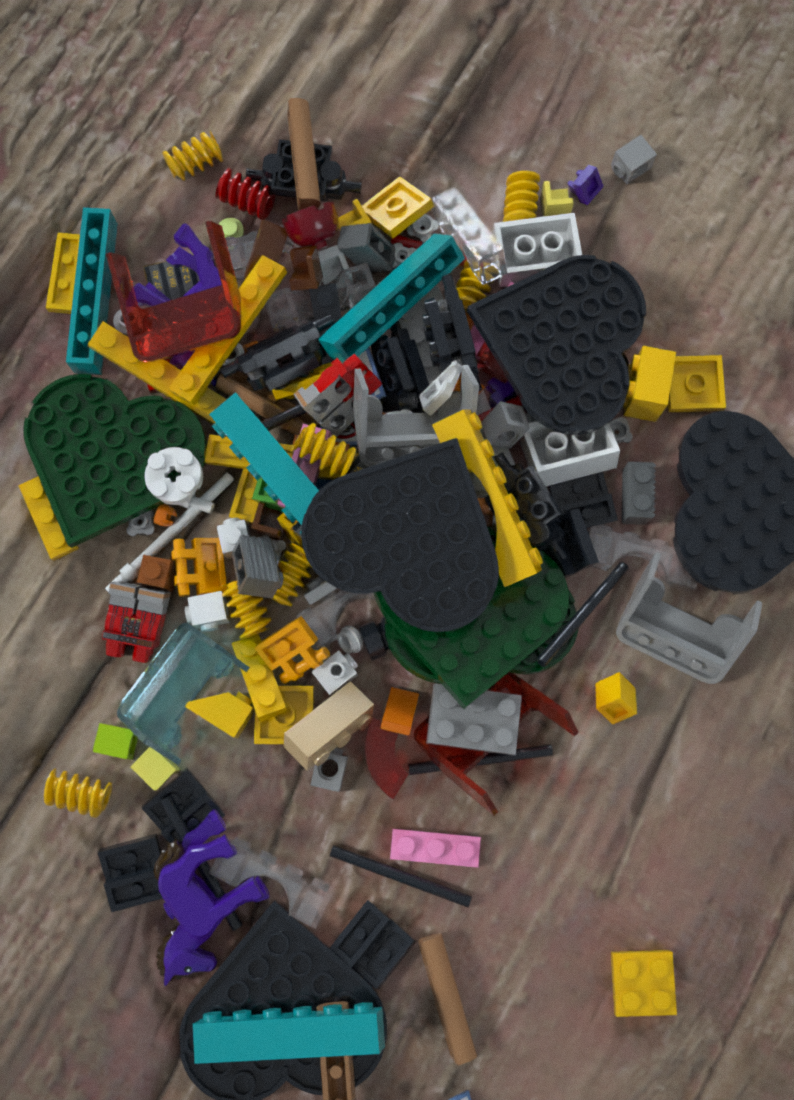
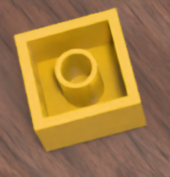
[623,346,676,422]

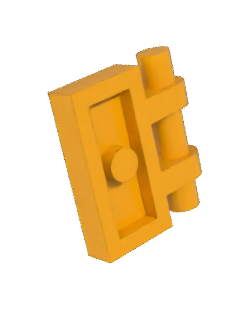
[171,538,227,597]
[255,616,330,684]

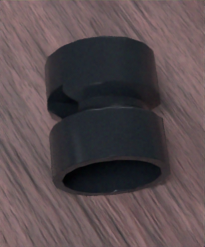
[359,617,390,661]

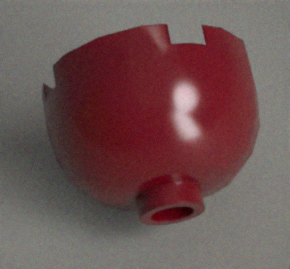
[282,202,339,250]

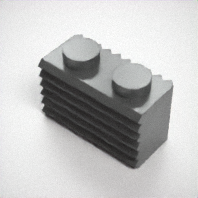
[337,223,395,274]
[622,462,656,525]
[232,534,283,598]

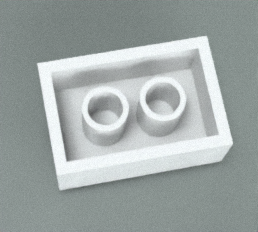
[492,213,582,287]
[520,421,620,486]

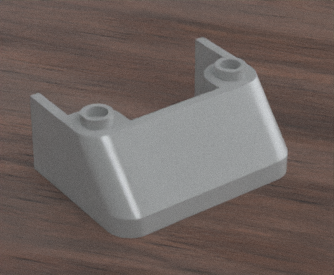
[353,365,479,467]
[616,552,762,684]

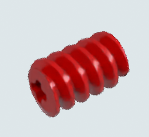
[215,168,275,220]

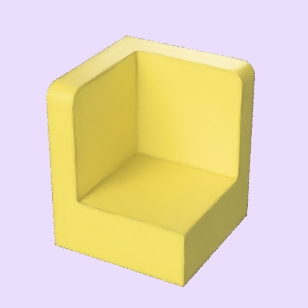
[540,181,574,217]
[131,745,181,790]

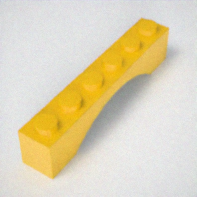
[432,409,543,587]

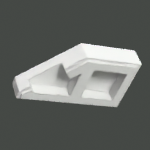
[419,361,462,416]

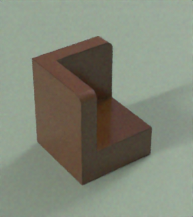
[289,246,323,291]
[251,502,285,541]

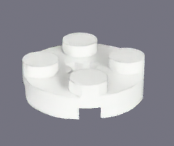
[145,447,203,505]

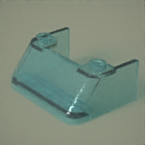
[117,623,250,765]

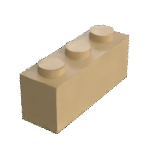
[284,681,374,771]

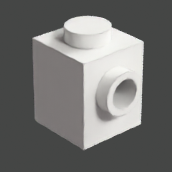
[217,518,251,559]
[185,591,230,632]
[312,651,358,696]

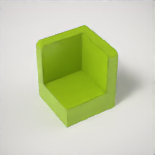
[93,723,140,760]

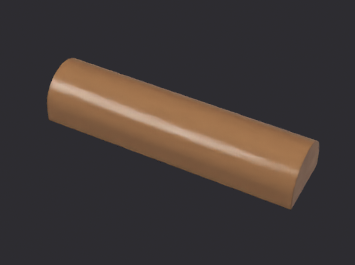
[287,98,321,210]
[216,371,320,436]
[417,933,477,1066]
[316,1002,356,1100]

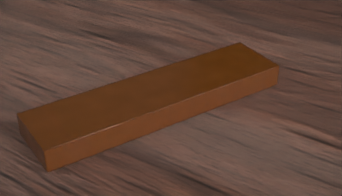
[240,220,288,334]

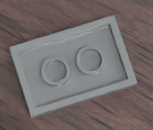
[426,683,521,755]

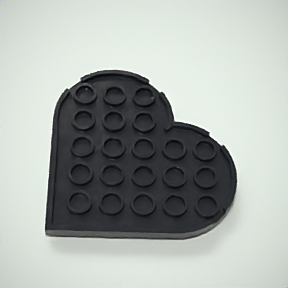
[466,255,646,435]
[673,411,794,595]
[301,438,499,632]
[179,900,387,1100]

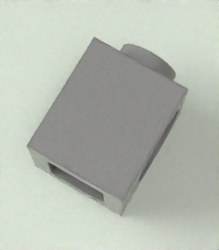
[611,135,657,185]
[481,401,530,449]
[310,748,348,792]

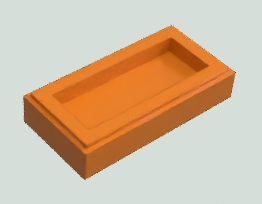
[381,687,419,735]

